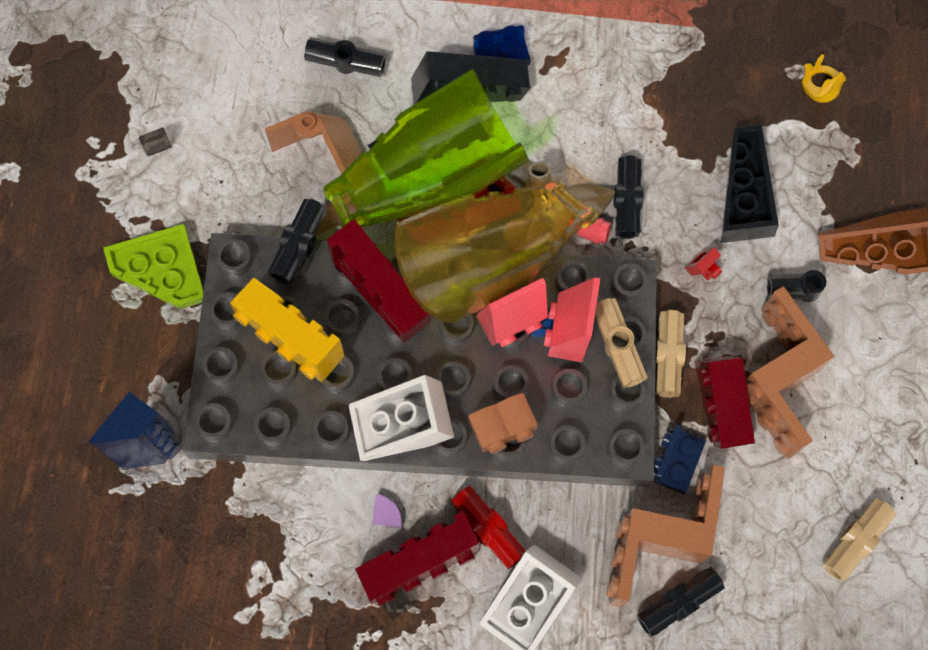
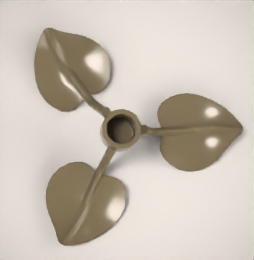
[494,153,615,254]

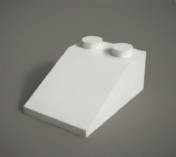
[349,375,454,461]
[479,544,583,650]

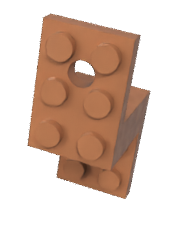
[746,286,835,459]
[606,465,725,607]

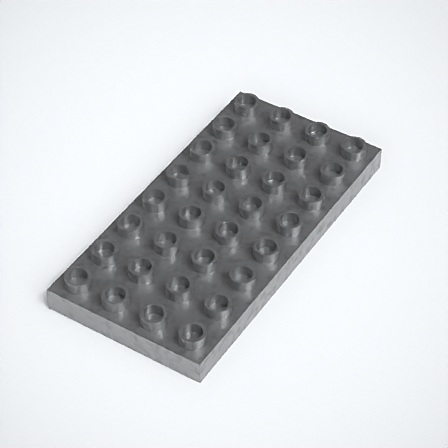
[183,233,657,487]

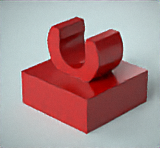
[685,247,722,281]

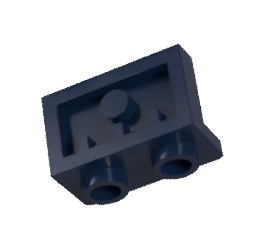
[653,424,706,495]

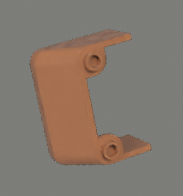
[265,112,382,235]

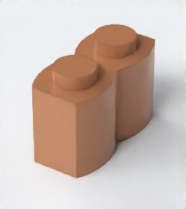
[468,393,538,454]

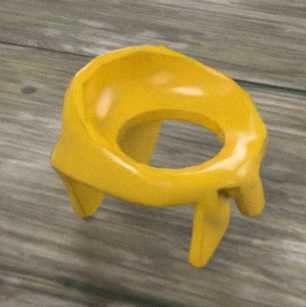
[802,54,846,103]

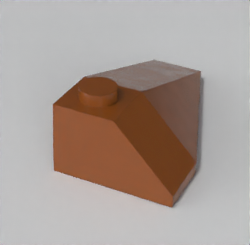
[818,208,928,274]

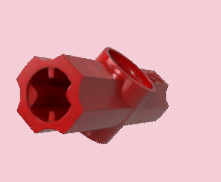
[451,485,526,570]

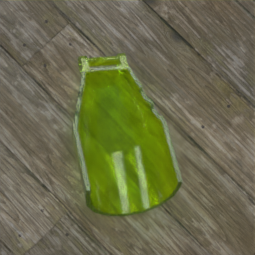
[322,69,529,228]

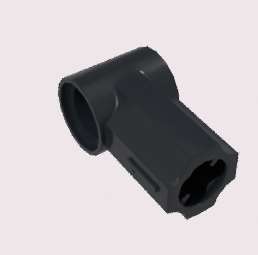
[767,270,827,302]

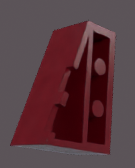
[694,356,755,449]

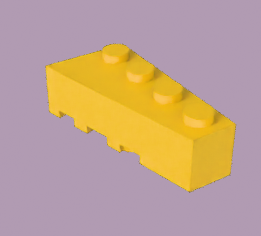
[230,277,345,383]

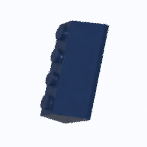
[89,392,183,470]

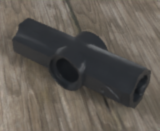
[304,37,386,77]
[613,155,644,239]
[268,198,327,284]
[636,567,725,638]

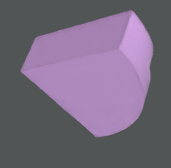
[372,494,402,528]

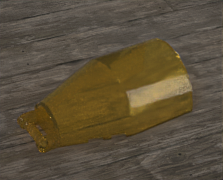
[395,180,599,323]

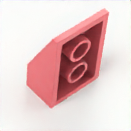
[544,277,600,362]
[476,278,548,347]

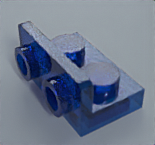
[473,25,531,65]

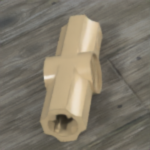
[595,298,648,388]
[655,310,686,398]
[822,498,897,582]

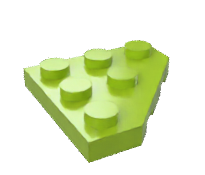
[103,224,204,309]

